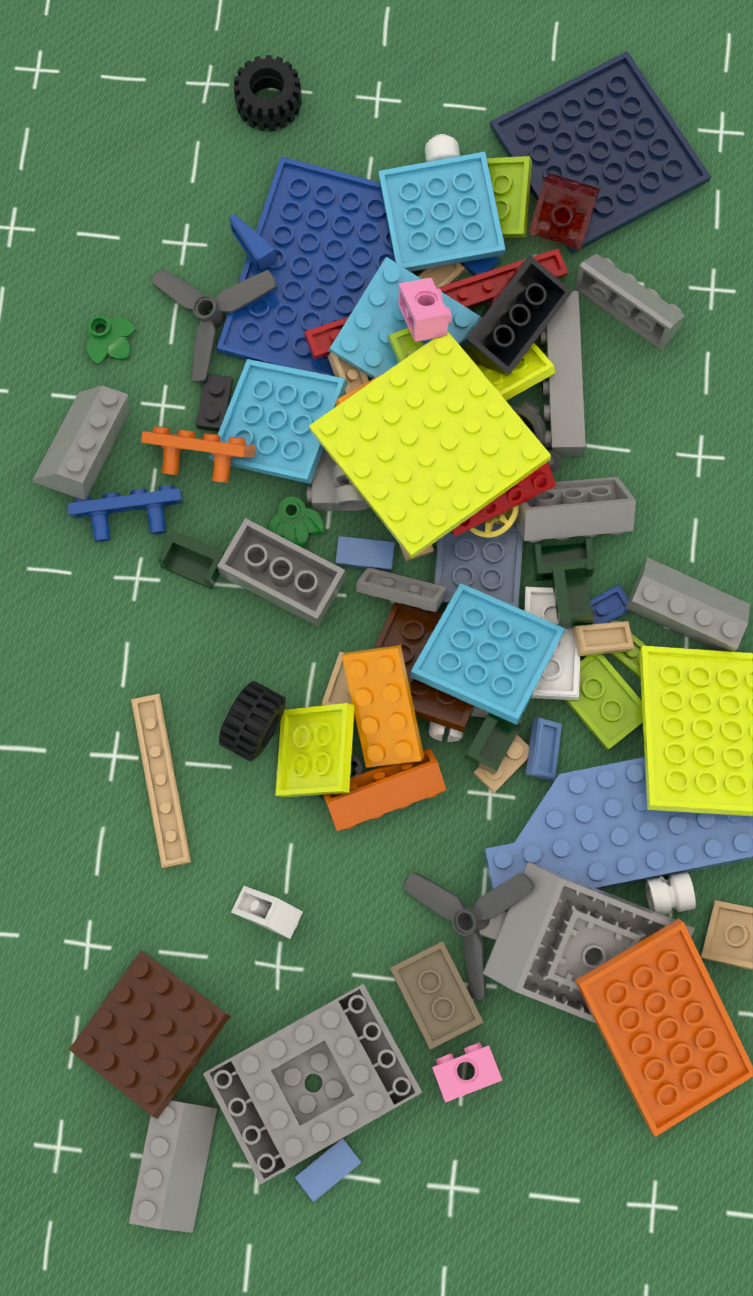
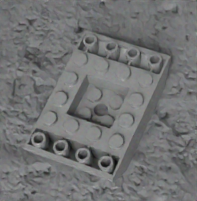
[483,861,695,1023]
[203,984,422,1185]

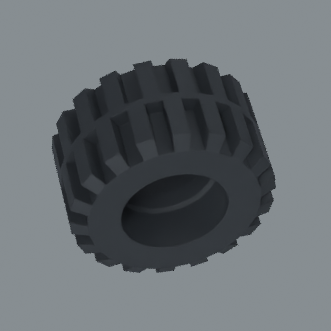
[233,55,302,131]
[219,681,286,761]

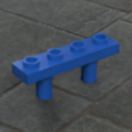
[68,485,184,542]

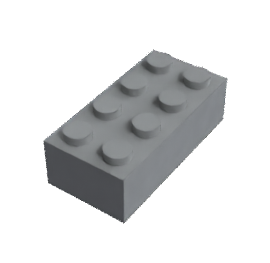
[217,518,346,627]

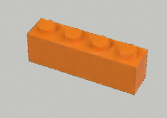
[323,748,446,831]

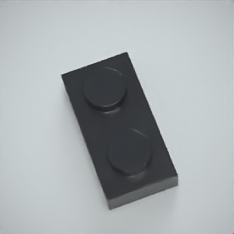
[196,374,233,432]

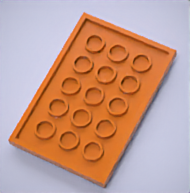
[575,919,753,1137]

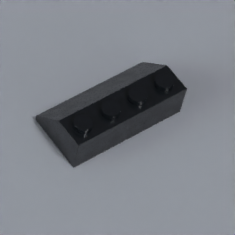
[459,256,573,376]

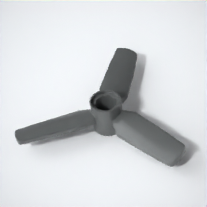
[151,269,277,383]
[404,873,534,1000]

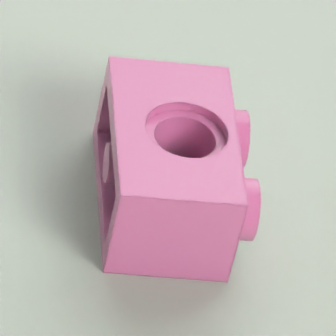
[398,278,452,342]
[432,1042,502,1102]

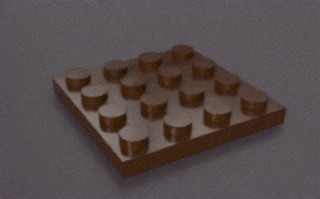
[373,602,475,733]
[69,951,231,1119]

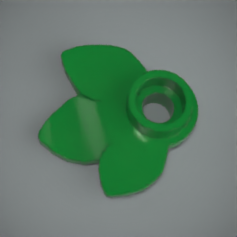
[86,315,136,364]
[268,496,324,548]

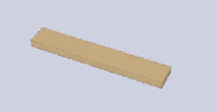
[131,694,192,869]

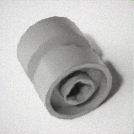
[333,465,370,511]

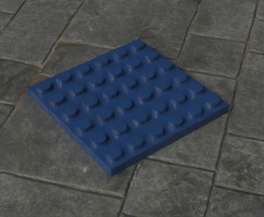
[490,51,711,254]

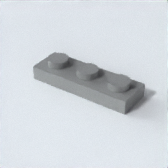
[356,567,447,612]

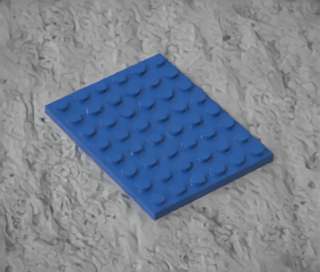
[216,156,413,381]

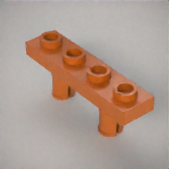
[141,426,256,482]

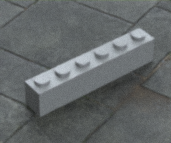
[540,291,586,457]

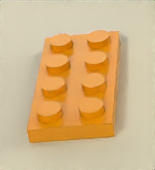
[342,645,424,767]

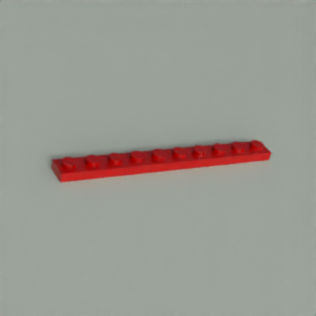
[304,249,568,360]

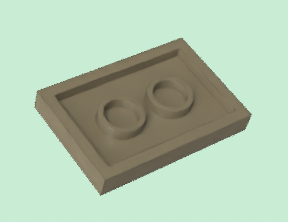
[390,941,484,1050]

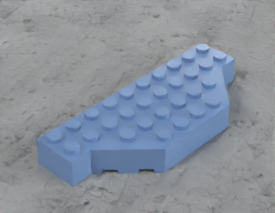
[483,757,753,890]

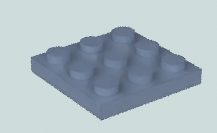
[434,523,523,608]

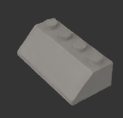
[574,254,685,351]
[33,385,130,500]
[515,477,636,542]
[625,557,750,652]
[129,1100,218,1233]

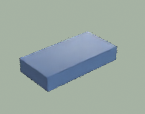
[335,536,395,572]
[526,717,562,781]
[295,1138,362,1202]

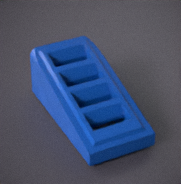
[229,214,277,271]

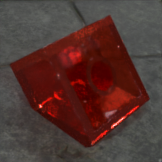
[529,173,600,249]

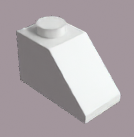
[231,886,303,939]

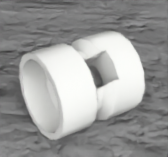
[645,871,696,915]

